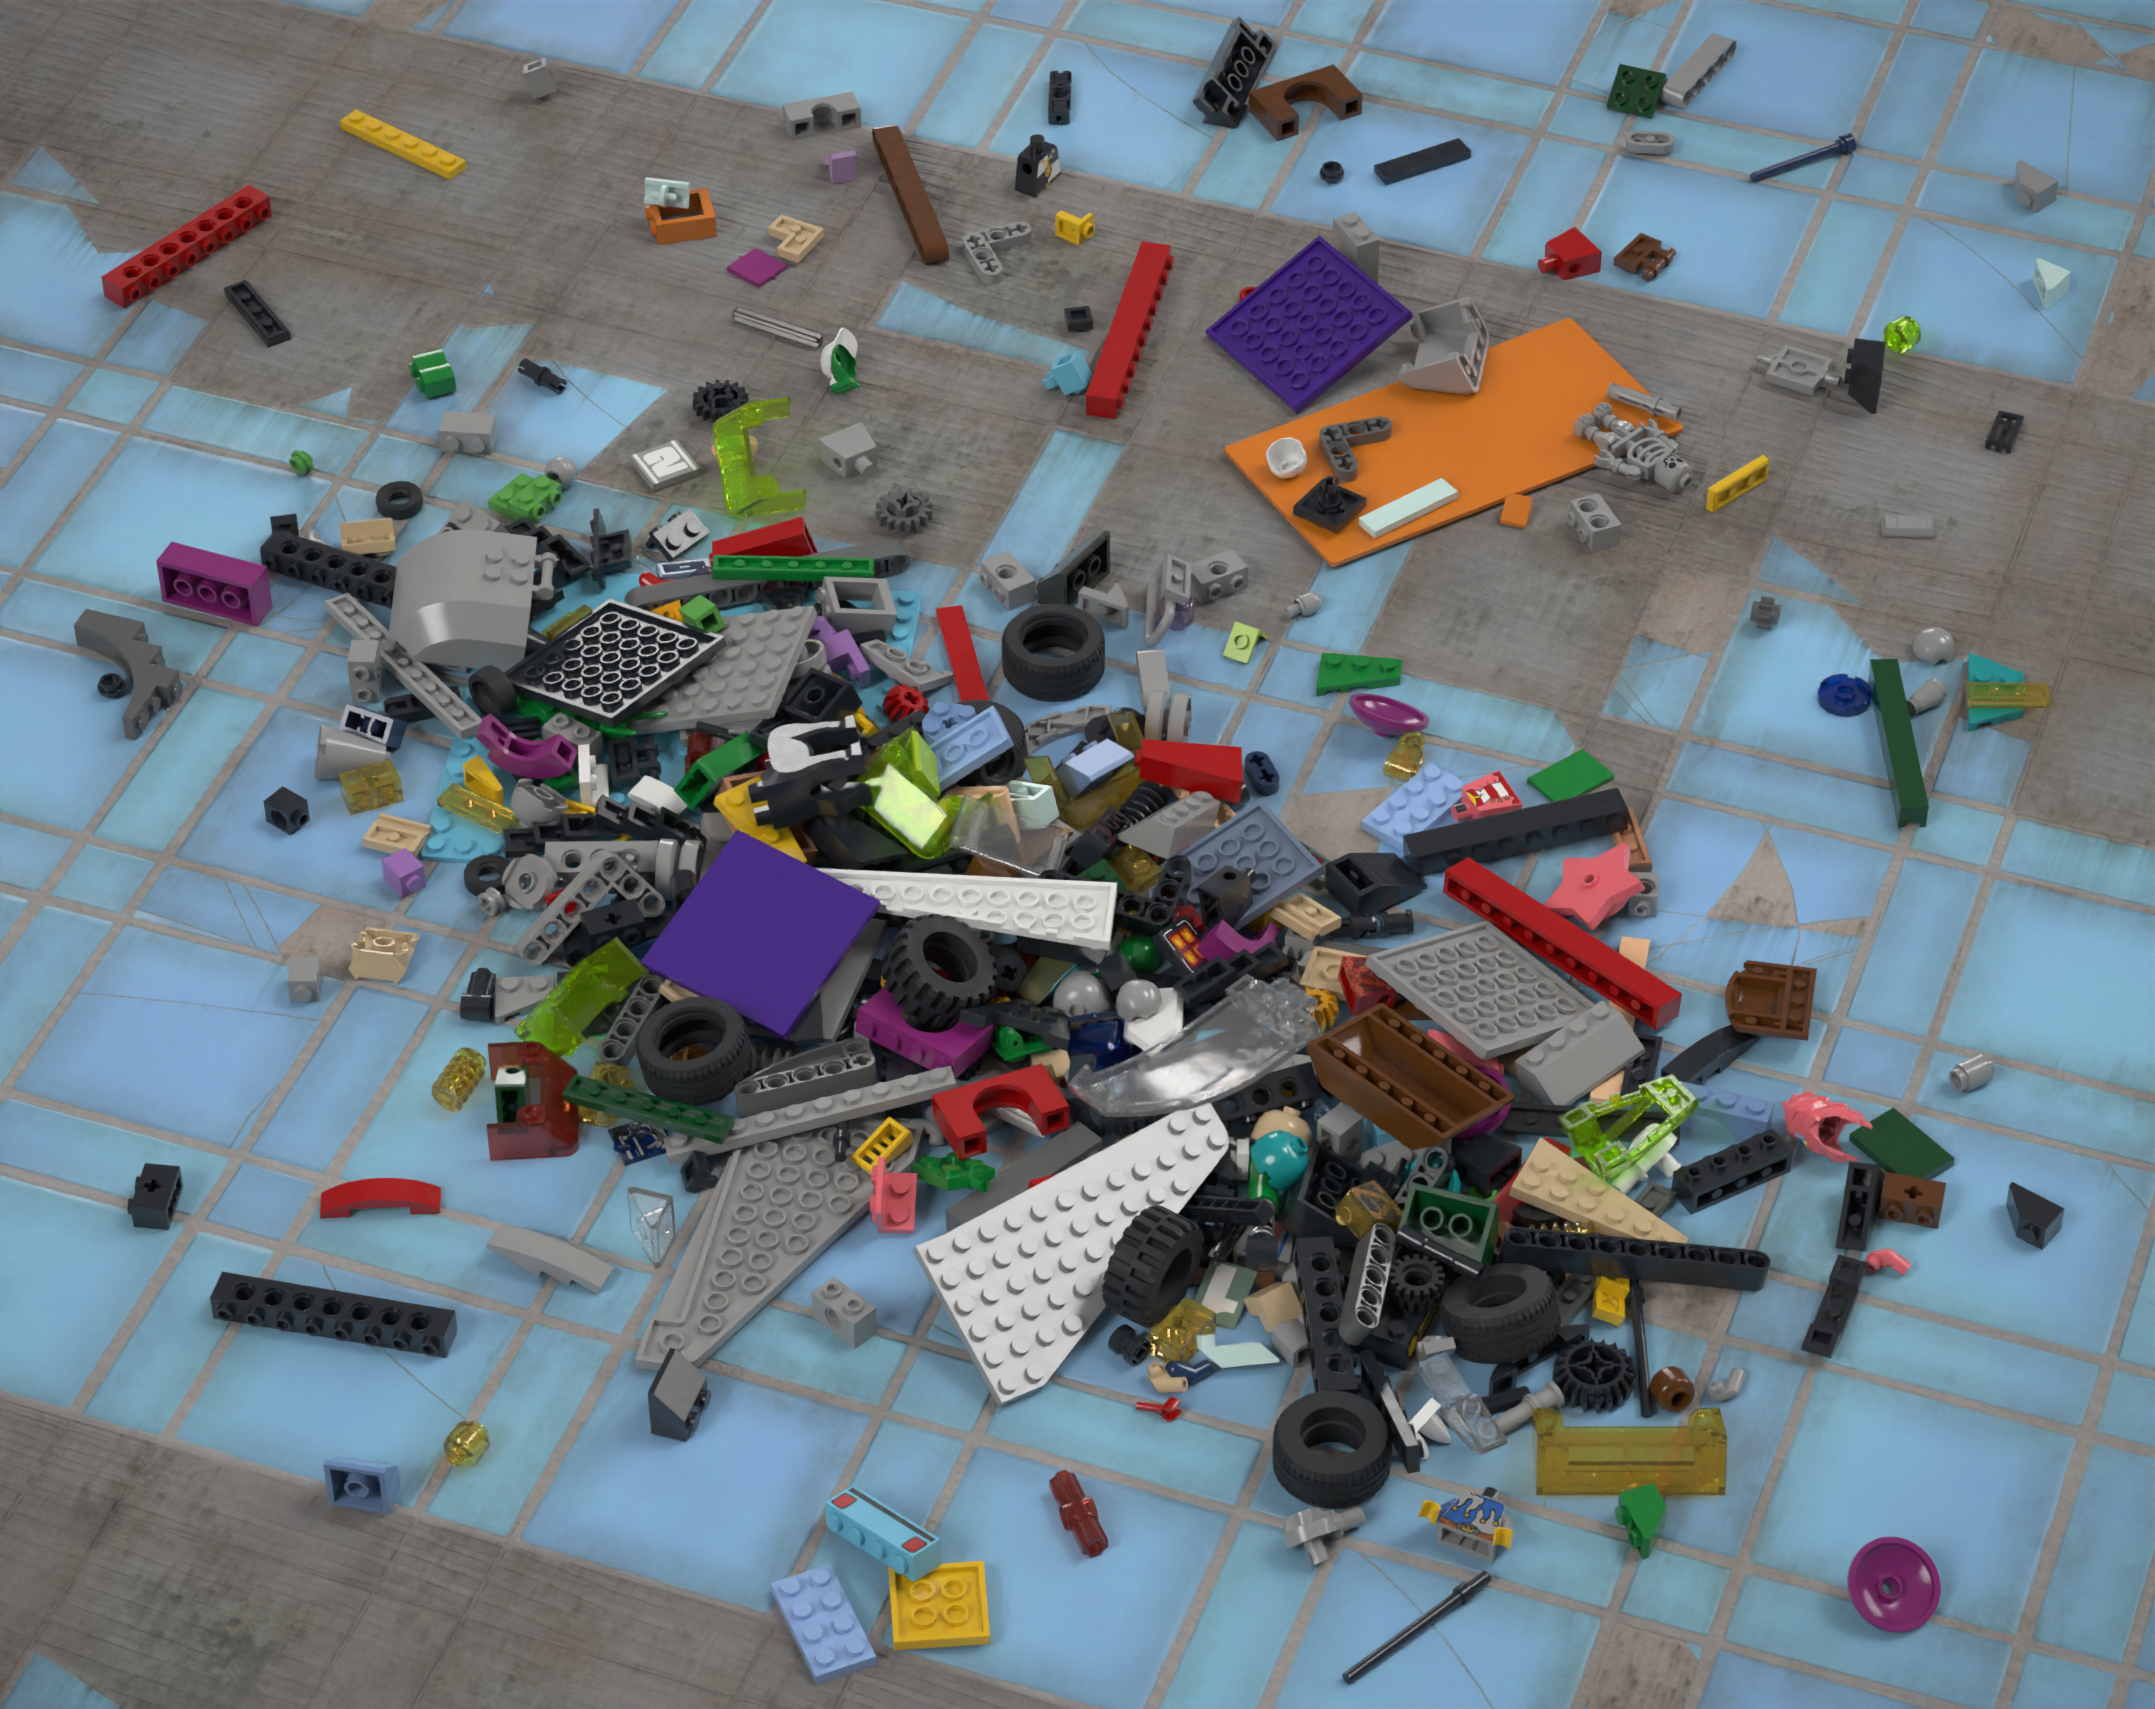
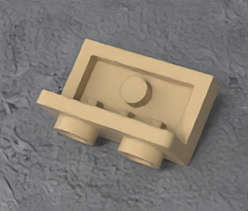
[340,518,396,556]

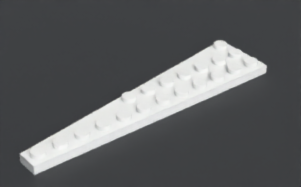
[815,868,1117,951]

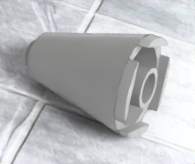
[314,725,391,780]

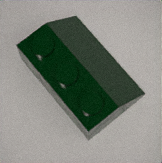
[1396,1182,1499,1267]

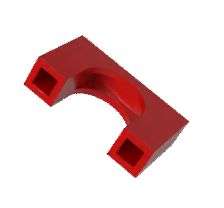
[932,1063,1070,1161]

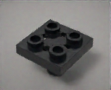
[1293,476,1367,534]

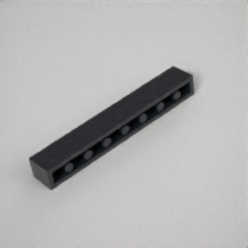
[1403,787,1628,877]

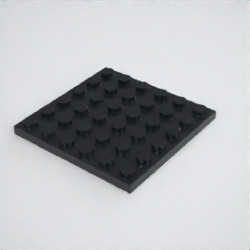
[504,599,727,727]

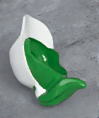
[821,328,861,394]

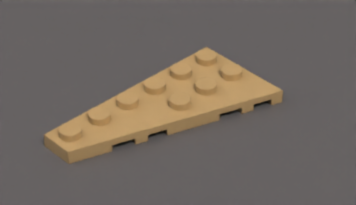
[1509,1137,1689,1243]

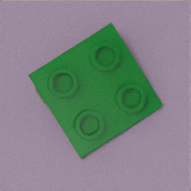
[991,1024,1053,1062]

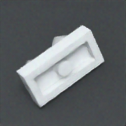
[1392,1398,1451,1459]

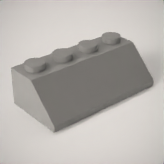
[1117,791,1221,859]
[1515,1001,1645,1106]

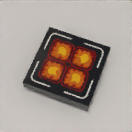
[1152,915,1209,979]

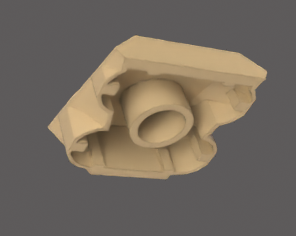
[348,927,420,985]

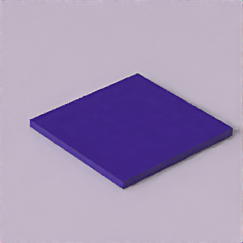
[1205,235,1413,415]
[641,829,881,1040]

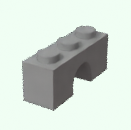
[783,91,861,141]

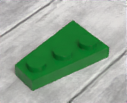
[1316,653,1403,696]

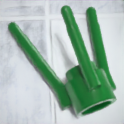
[599,711,668,740]

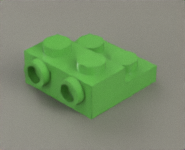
[488,473,563,524]

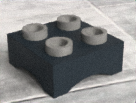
[1063,1053,1110,1137]

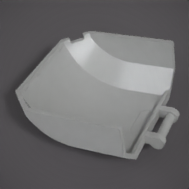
[388,529,557,672]

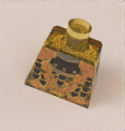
[1336,1180,1403,1240]

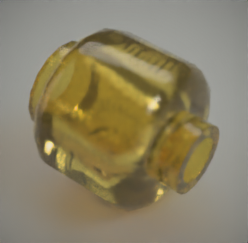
[443,1421,490,1467]

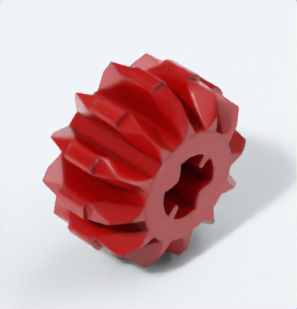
[882,683,930,723]

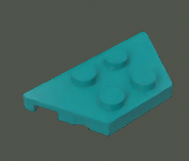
[1968,653,2024,731]

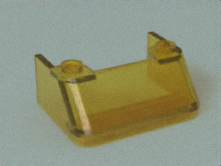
[1023,712,1159,830]

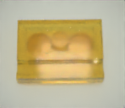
[1106,844,1162,894]

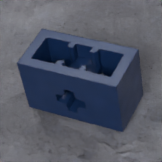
[339,704,408,748]

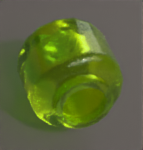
[1883,315,1921,353]

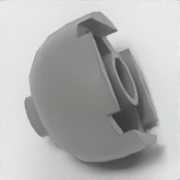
[511,778,568,829]
[1053,971,1113,1031]

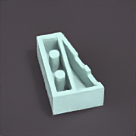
[975,780,1060,830]

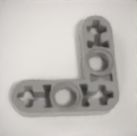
[963,222,1032,285]

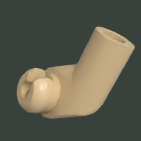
[1147,1361,1188,1393]

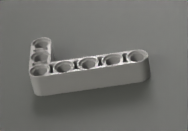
[516,850,665,966]

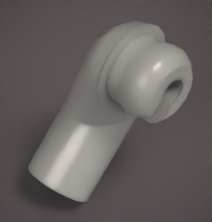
[909,1119,945,1147]

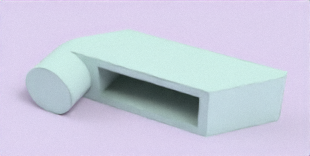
[1196,1334,1280,1368]

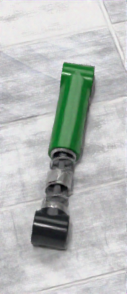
[1245,1149,1279,1268]

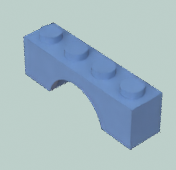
[1650,1076,1774,1142]

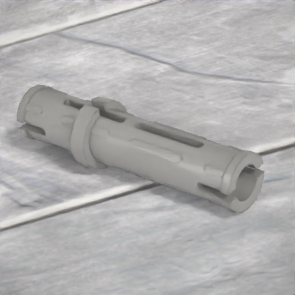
[1607,382,1683,422]

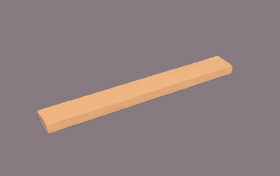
[1589,936,1650,1108]

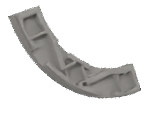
[1024,705,1112,758]

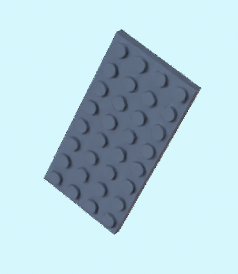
[1117,799,1324,975]

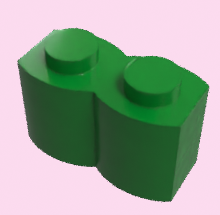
[408,348,457,399]

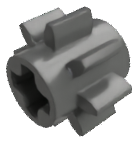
[1750,596,1781,630]

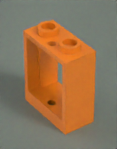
[645,188,717,245]

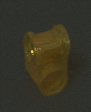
[1383,731,1425,782]

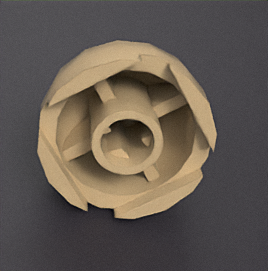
[1250,1106,1312,1150]

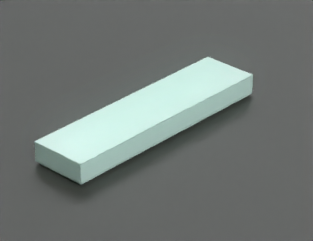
[1359,478,1458,538]

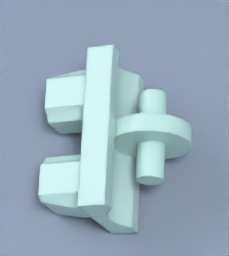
[644,178,690,208]

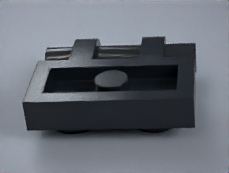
[607,736,662,788]

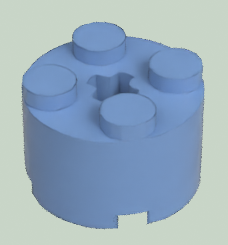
[922,702,977,746]

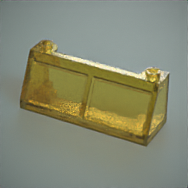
[1532,1408,1727,1495]

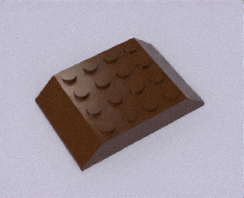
[1306,1002,1516,1150]

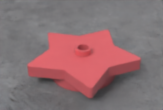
[1544,842,1645,930]

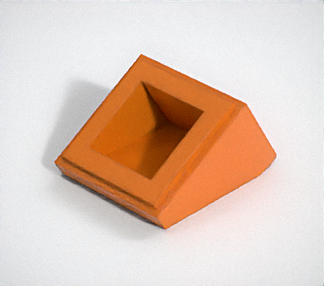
[1500,493,1533,528]

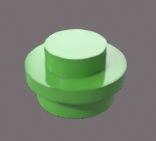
[289,450,314,475]

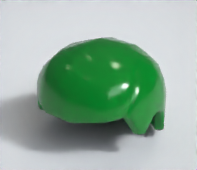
[1116,933,1162,972]

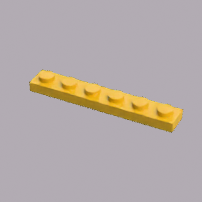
[340,109,466,180]

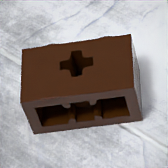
[1878,1172,1946,1229]

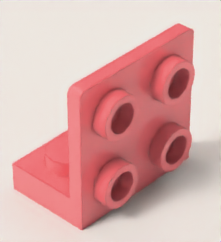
[870,1157,918,1234]

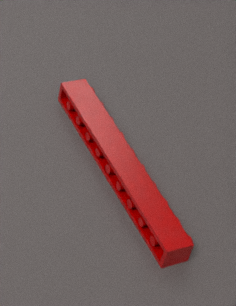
[1086,241,1175,419]
[1443,857,1682,1030]

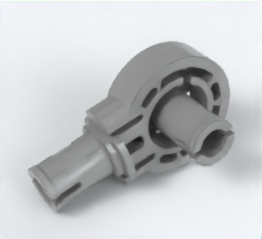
[1282,1506,1365,1566]

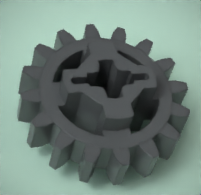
[876,488,933,534]

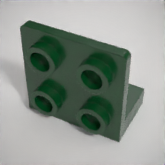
[1606,64,1667,119]

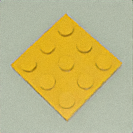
[888,1561,990,1650]

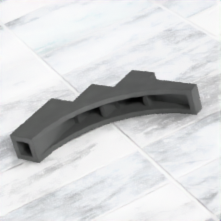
[74,609,183,740]

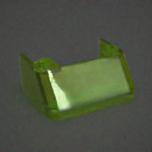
[713,397,807,518]
[855,727,993,859]
[514,937,648,1057]

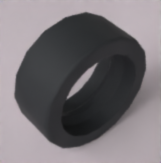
[468,665,517,719]
[968,741,1020,786]

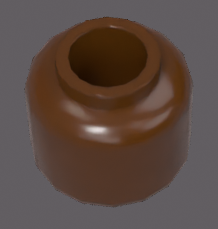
[1650,1366,1695,1412]

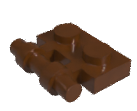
[1614,233,1676,281]

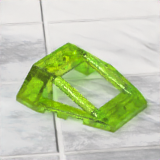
[1558,1074,1699,1182]

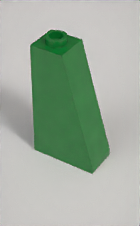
[673,732,766,810]

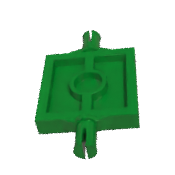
[911,1152,995,1193]

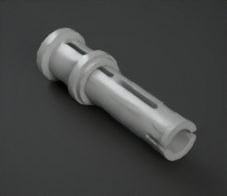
[1475,1381,1565,1446]

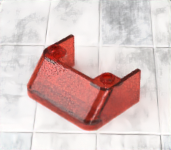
[487,1041,579,1161]

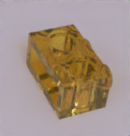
[578,1061,634,1129]

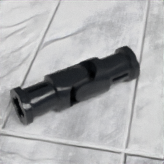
[1326,909,1414,941]

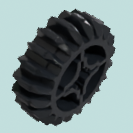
[1552,1337,1636,1414]

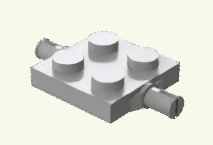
[1756,345,1842,396]

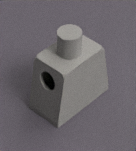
[818,422,877,478]

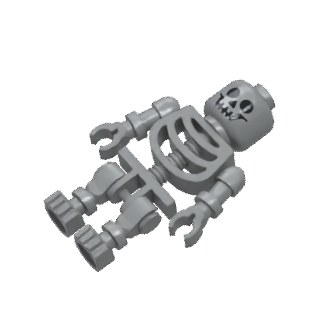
[1573,402,1693,493]

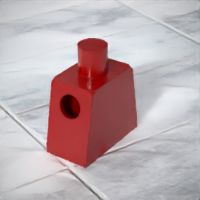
[1538,227,1602,280]

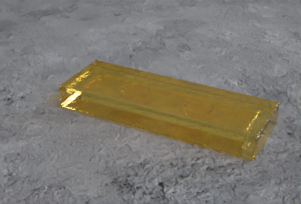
[1965,682,2051,708]
[437,782,520,835]

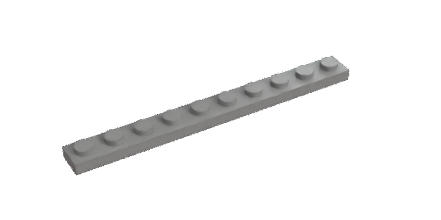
[324,592,482,740]
[663,1066,957,1165]

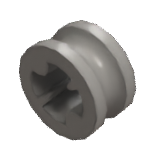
[477,887,505,916]

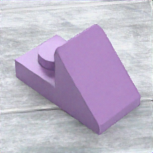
[822,150,856,184]

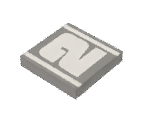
[630,439,700,492]

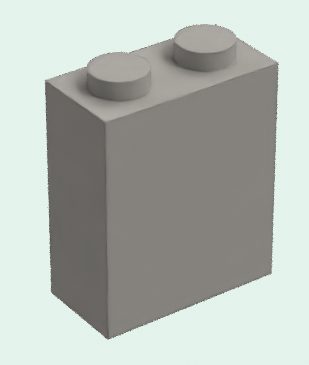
[1332,212,1380,284]

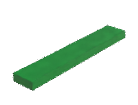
[712,555,874,581]

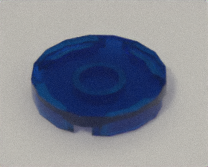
[1817,674,1872,717]

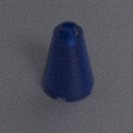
[1051,1018,1130,1076]

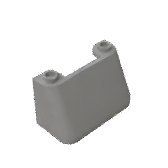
[1399,296,1489,395]

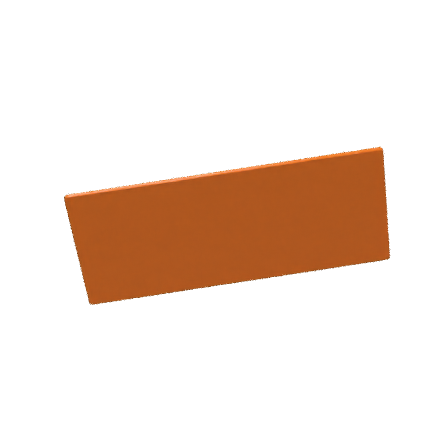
[1224,318,1683,567]

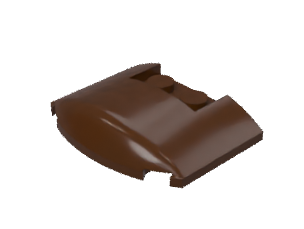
[1725,960,1817,1041]

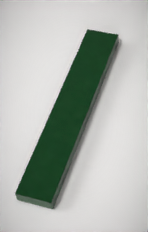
[562,1074,735,1145]

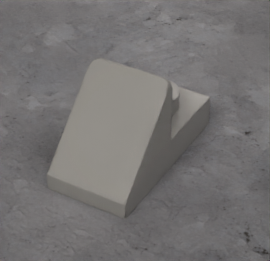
[1078,582,1129,628]

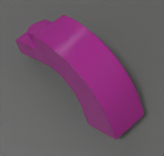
[475,714,578,779]
[1196,919,1280,962]

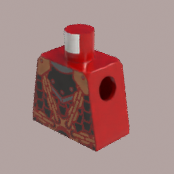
[1338,956,1398,1016]

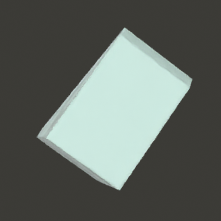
[2033,258,2071,309]

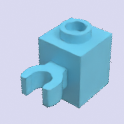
[1041,350,1093,395]

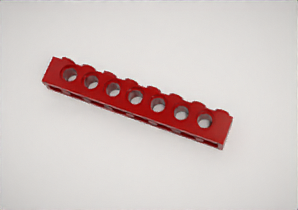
[101,185,272,309]

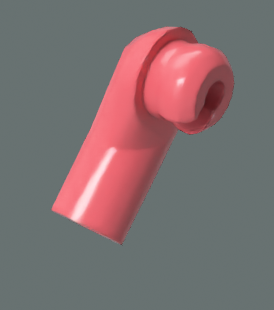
[1865,1248,1912,1276]

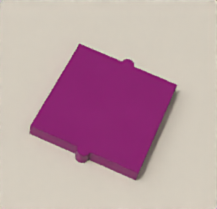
[727,248,787,288]

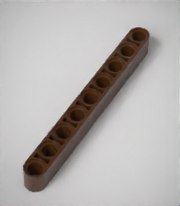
[872,124,949,264]

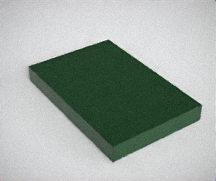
[1849,1107,1955,1180]

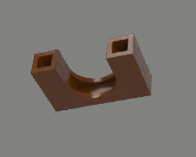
[1249,64,1362,141]

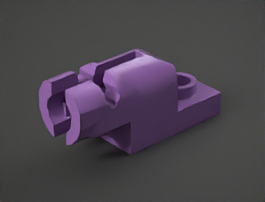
[808,616,870,689]

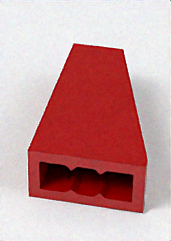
[709,516,819,568]
[1134,739,1243,803]

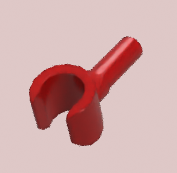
[1136,1397,1182,1422]

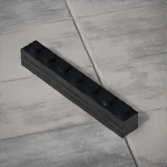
[1179,1195,1274,1226]

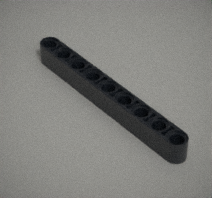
[1499,1227,1771,1291]

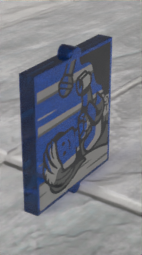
[608,1121,668,1166]

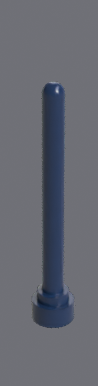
[1750,133,1856,181]

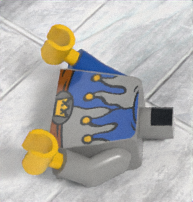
[1418,1487,1515,1563]

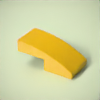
[1592,1276,1630,1327]

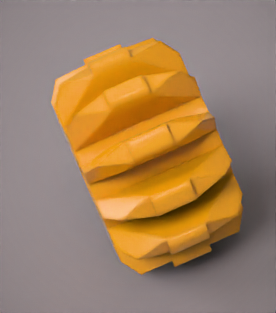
[1292,986,1339,1035]

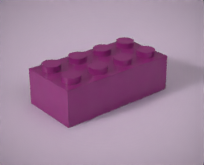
[156,541,273,627]

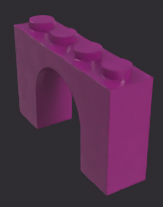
[855,987,994,1079]

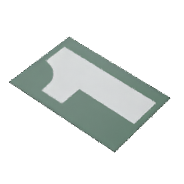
[1189,1261,1258,1330]

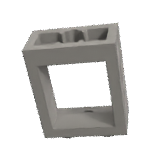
[817,576,897,635]

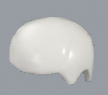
[1266,437,1307,479]

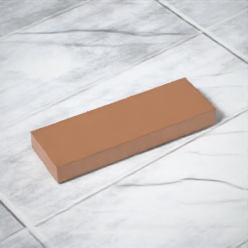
[1610,807,1652,872]

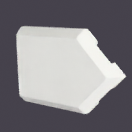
[1123,988,1184,1058]

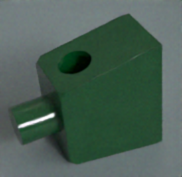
[495,1064,531,1132]

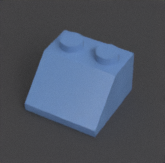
[1055,739,1135,800]
[323,1456,400,1514]

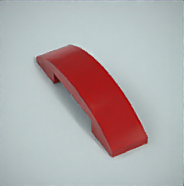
[320,1178,441,1219]

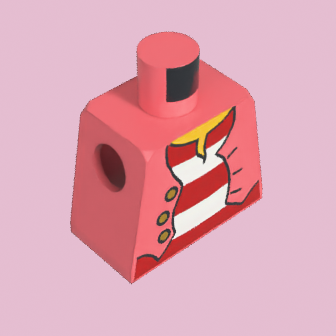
[1451,771,1522,822]

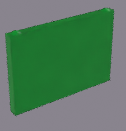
[1527,749,1614,802]

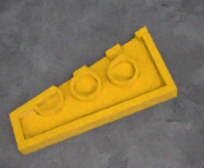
[714,776,807,864]

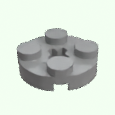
[502,854,557,912]

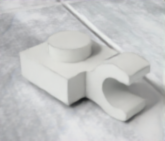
[1228,1137,1251,1180]

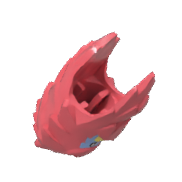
[1782,1091,1872,1163]

